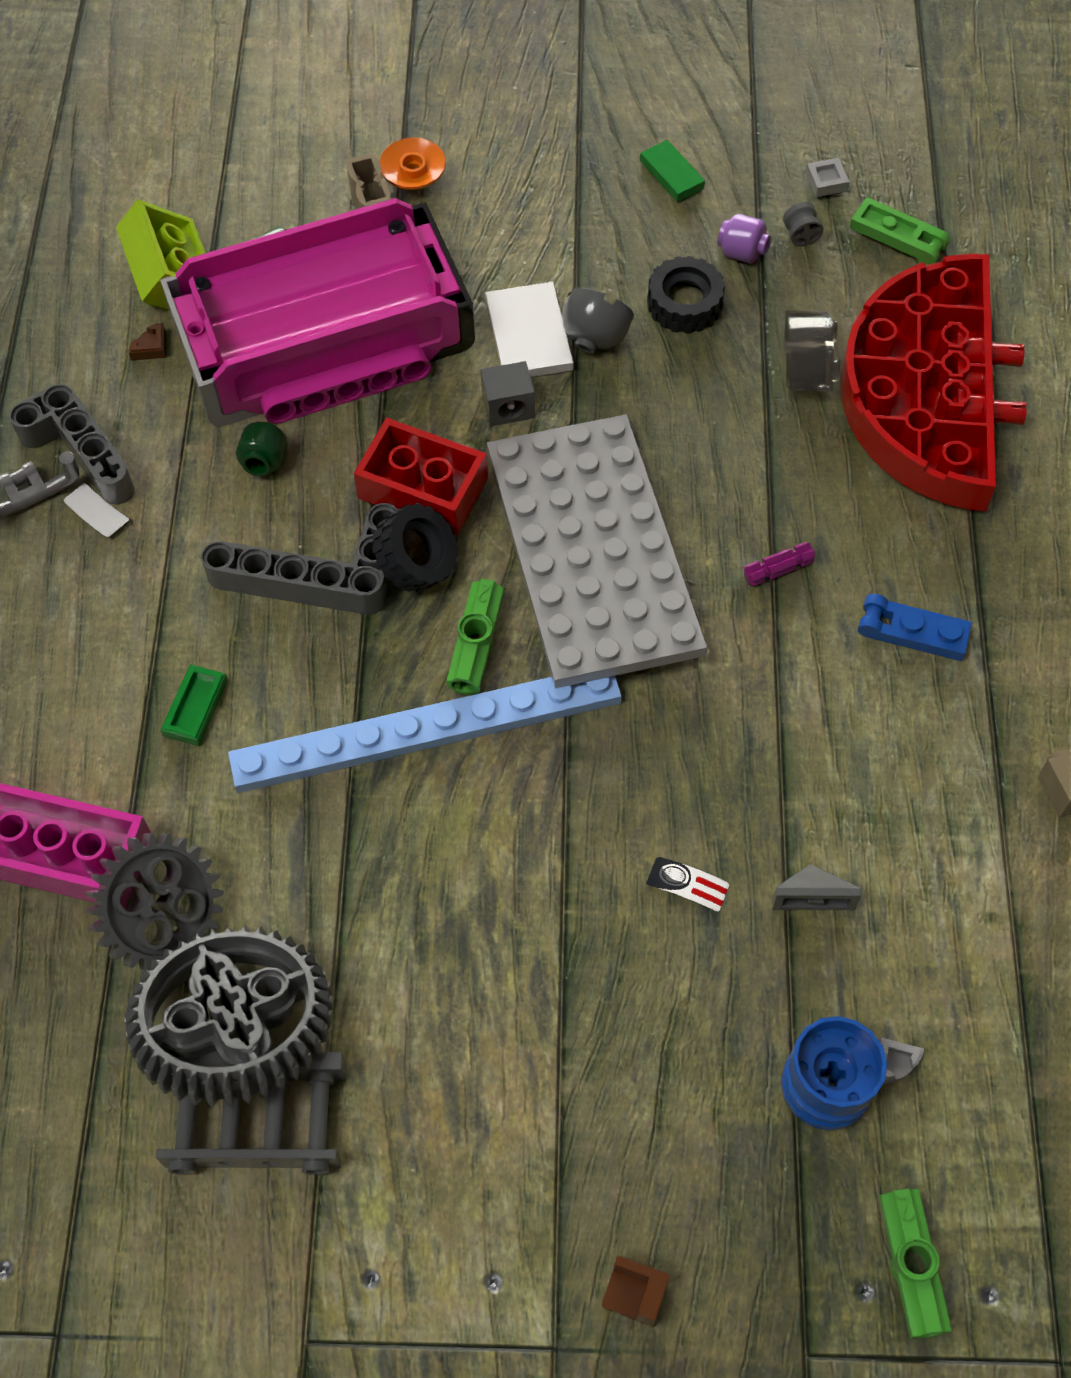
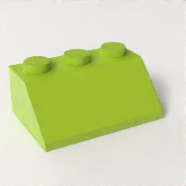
[116,199,206,310]

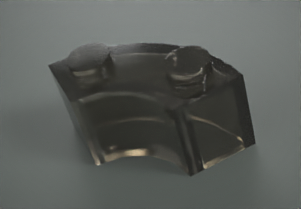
[784,310,840,391]

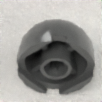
[562,288,634,354]

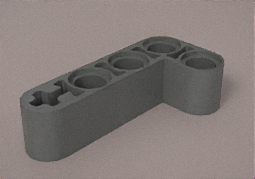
[9,384,134,505]

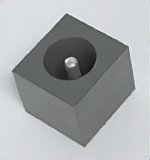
[480,361,535,427]

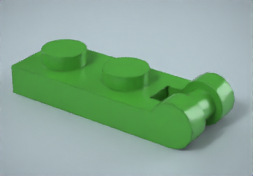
[850,197,950,266]

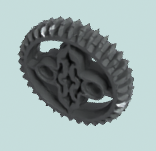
[125,925,333,1108]

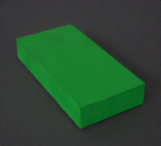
[640,139,705,202]
[160,664,228,746]

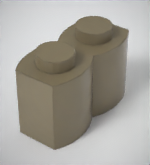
[347,153,391,209]

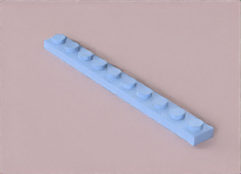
[228,676,621,793]

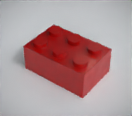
[353,417,488,536]

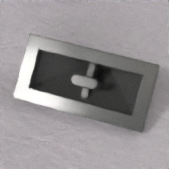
[772,864,861,910]

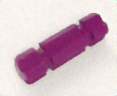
[743,542,815,586]

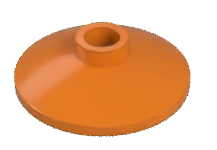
[380,137,446,190]

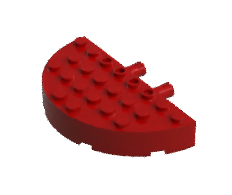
[840,254,1027,512]

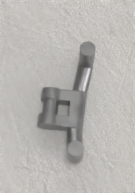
[0,451,79,519]

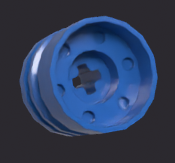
[781,1016,887,1131]

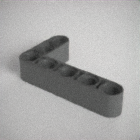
[201,503,403,614]

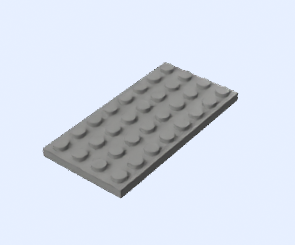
[486,414,707,688]

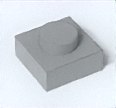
[806,158,849,197]

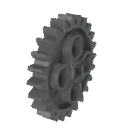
[85,833,224,971]

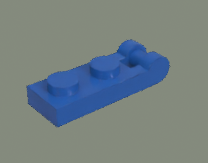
[858,594,972,661]

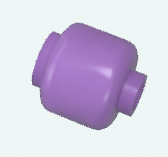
[718,214,771,264]

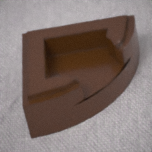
[128,323,166,361]

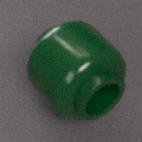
[235,421,288,476]

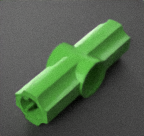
[446,578,505,696]
[878,1188,952,1339]

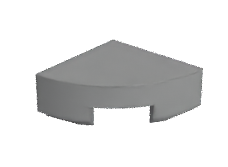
[879,1037,924,1084]

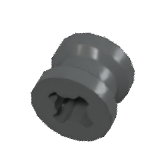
[783,202,824,246]

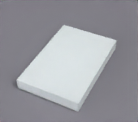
[485,282,573,377]

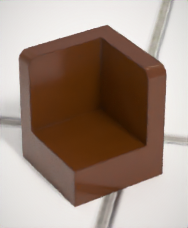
[602,1256,670,1327]

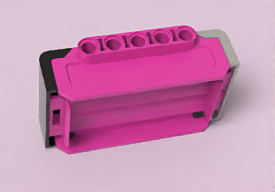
[160,198,475,426]

